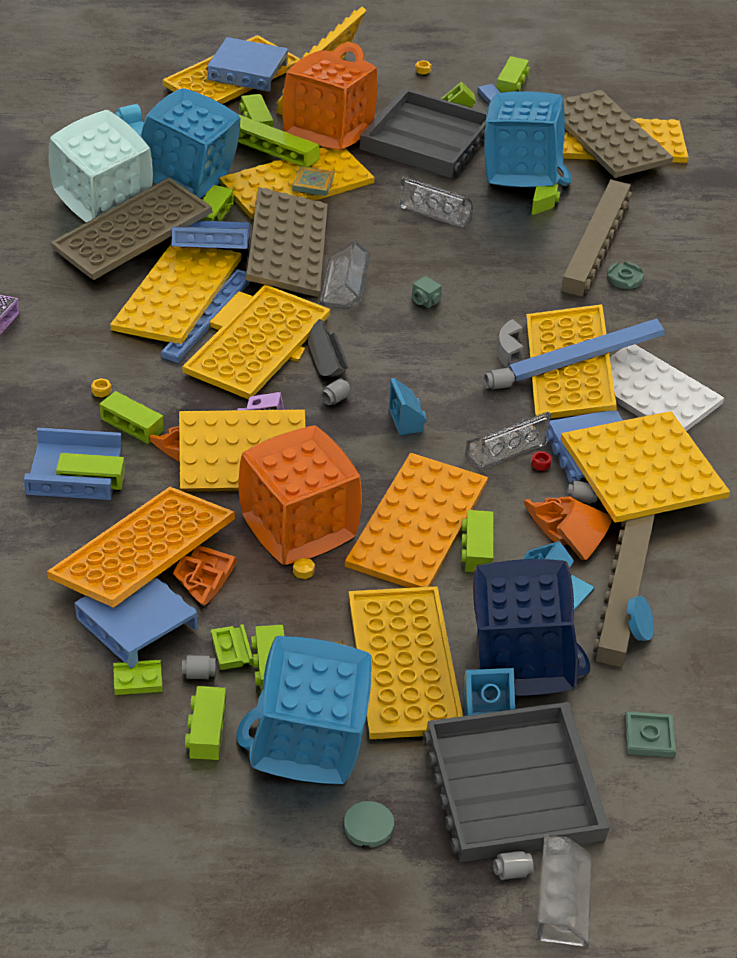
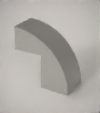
[497,319,523,368]

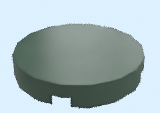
[607,262,644,289]
[344,801,394,847]

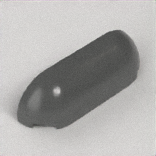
[308,319,348,377]

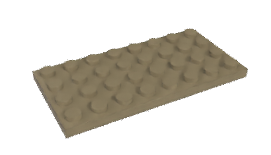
[563,90,673,178]
[51,177,213,280]
[245,187,327,297]

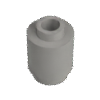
[484,368,515,390]
[320,379,350,405]
[567,480,598,504]
[182,655,215,679]
[493,851,533,880]

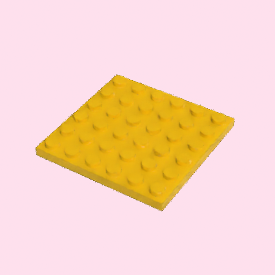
[560,411,730,523]

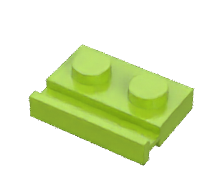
[211,624,253,670]
[113,660,163,695]

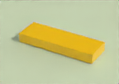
[210,291,253,330]

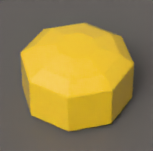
[415,60,431,75]
[91,378,112,398]
[293,557,315,579]

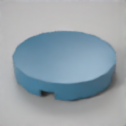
[627,596,654,641]

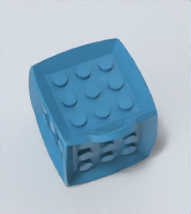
[140,88,240,198]
[484,91,572,187]
[236,636,372,784]

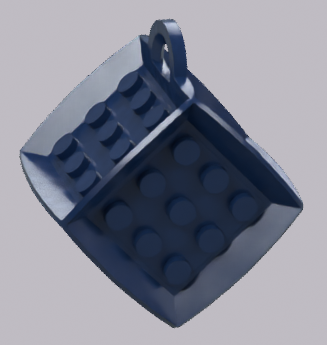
[473,559,590,696]

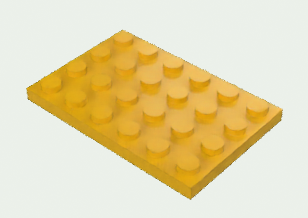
[179,410,305,492]

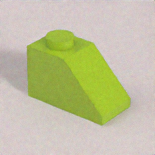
[441,81,476,108]
[531,184,560,215]

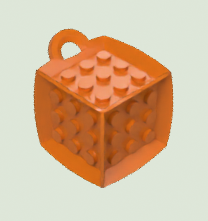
[282,42,378,150]
[238,425,362,565]

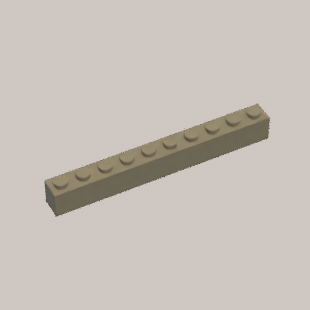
[561,180,632,296]
[593,514,655,668]

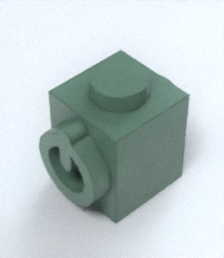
[412,276,442,308]

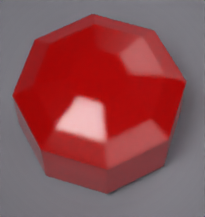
[531,451,552,471]

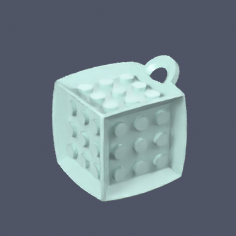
[49,110,153,223]

